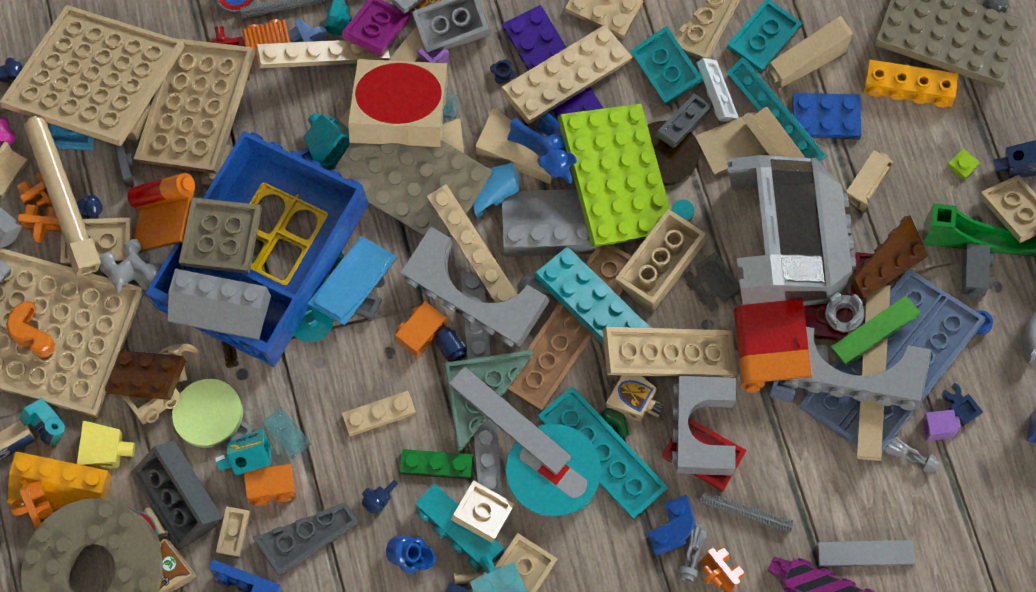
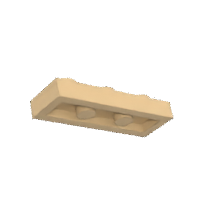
[342,391,416,437]

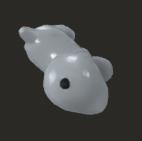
[99,239,163,292]

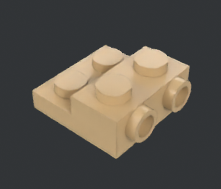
[121,388,182,425]

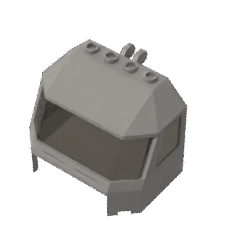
[727,155,857,306]

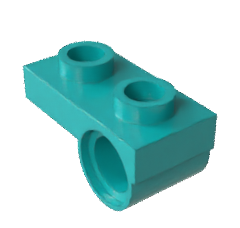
[324,0,352,36]

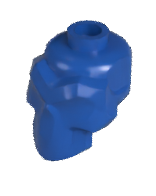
[386,535,436,574]

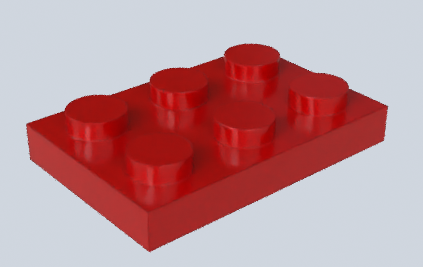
[661,418,747,492]

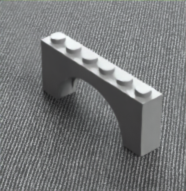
[401,227,549,348]
[780,327,931,411]

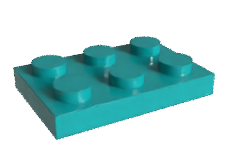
[727,0,802,73]
[630,26,704,105]

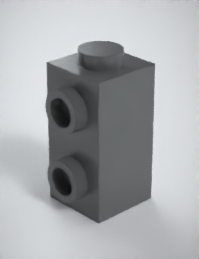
[961,243,994,298]

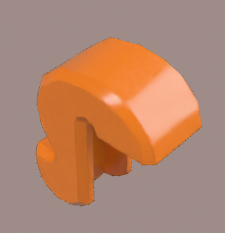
[6,301,55,358]

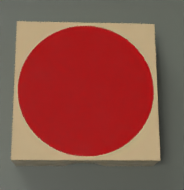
[348,59,448,147]

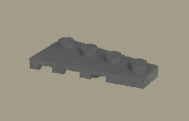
[253,502,359,577]

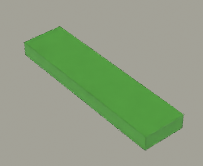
[831,296,921,367]

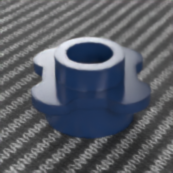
[490,59,516,84]

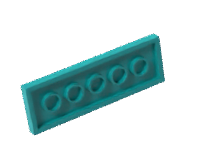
[534,246,651,345]
[537,386,668,520]

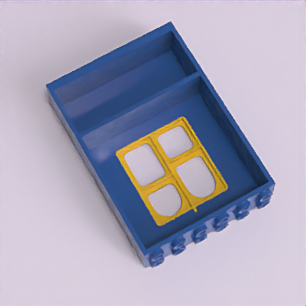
[145,131,369,367]

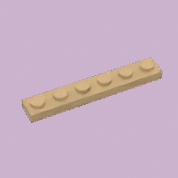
[255,40,390,68]
[427,184,518,303]

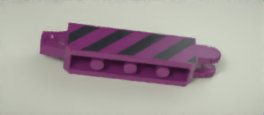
[768,557,875,592]

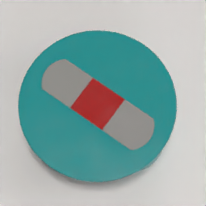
[506,424,601,517]

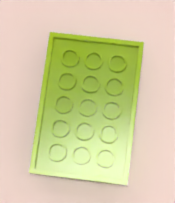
[558,104,670,247]

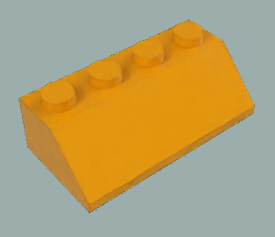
[7,452,112,512]

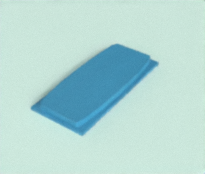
[308,236,397,326]

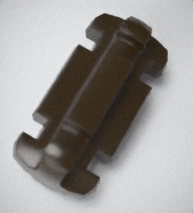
[222,342,239,368]

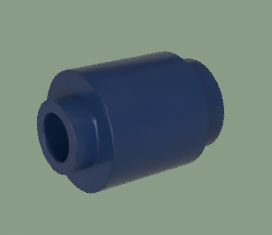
[435,327,467,362]

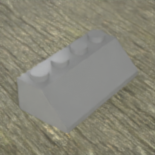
[168,269,271,340]

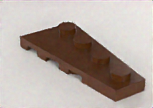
[849,215,928,299]

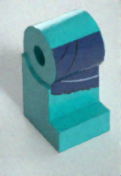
[19,398,65,445]

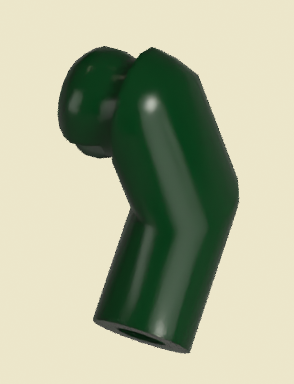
[601,408,630,437]

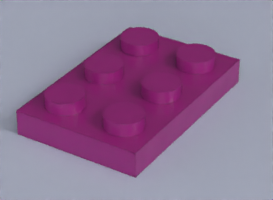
[341,0,411,56]

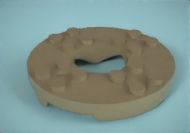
[21,498,163,592]

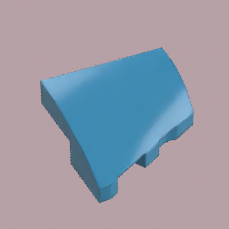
[473,162,519,217]

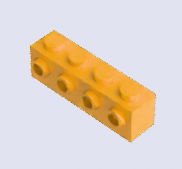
[863,59,958,108]

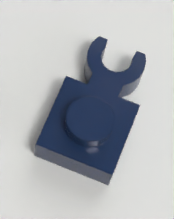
[942,383,983,427]

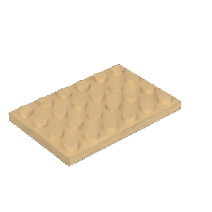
[134,38,256,174]

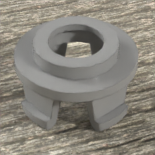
[825,292,864,332]

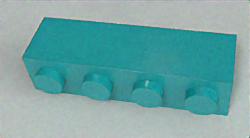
[415,484,504,573]

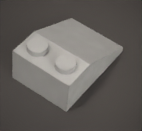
[412,0,493,53]

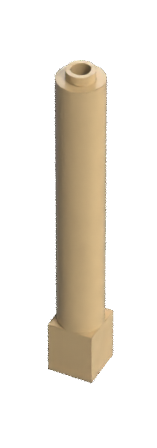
[24,116,101,277]

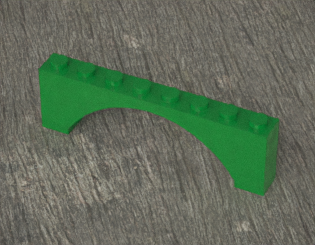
[922,203,1036,257]

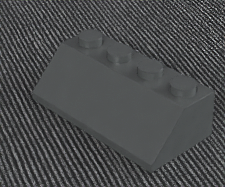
[130,441,223,550]

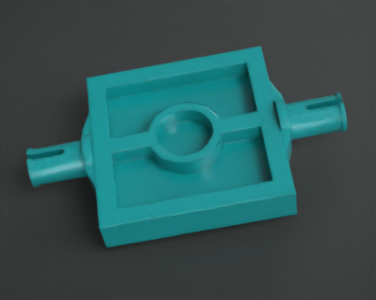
[470,554,527,592]

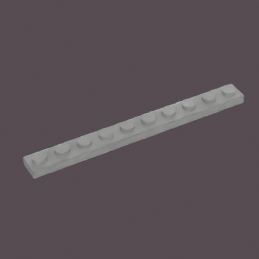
[461,272,503,497]

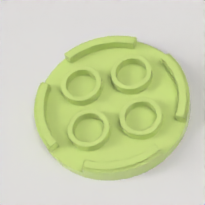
[172,379,243,448]

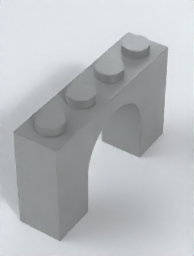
[672,376,736,476]

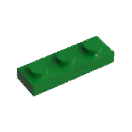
[400,449,473,480]

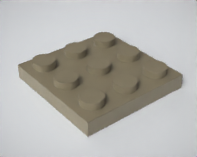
[179,197,262,274]

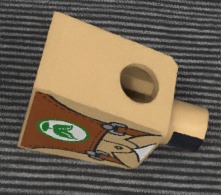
[159,539,198,592]

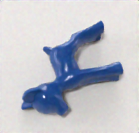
[507,112,577,184]

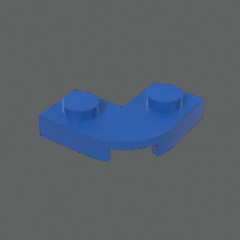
[648,495,696,555]

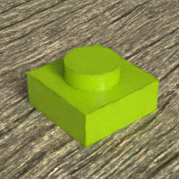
[947,149,980,181]

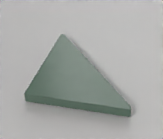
[444,349,534,451]

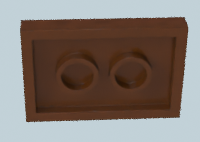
[105,350,186,400]

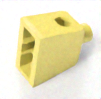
[77,421,135,469]

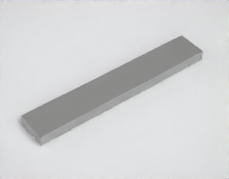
[449,367,571,476]

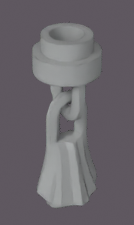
[885,436,940,473]
[678,524,708,583]

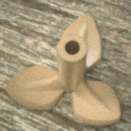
[159,344,198,382]

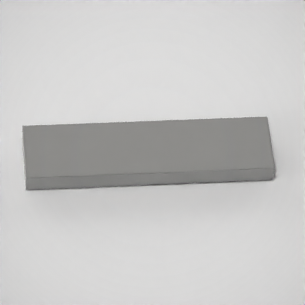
[817,540,915,567]

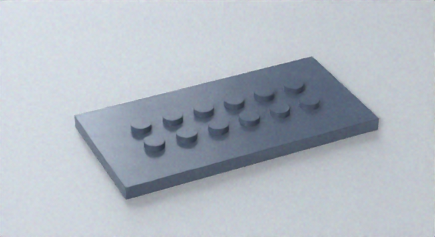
[799,269,986,452]

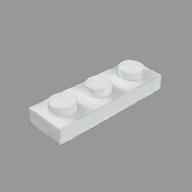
[697,58,739,122]

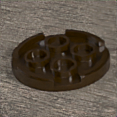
[647,120,699,186]

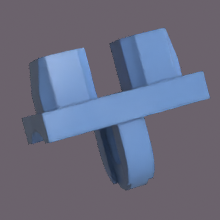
[288,18,328,42]

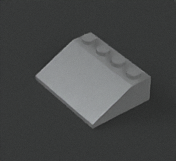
[502,189,595,257]

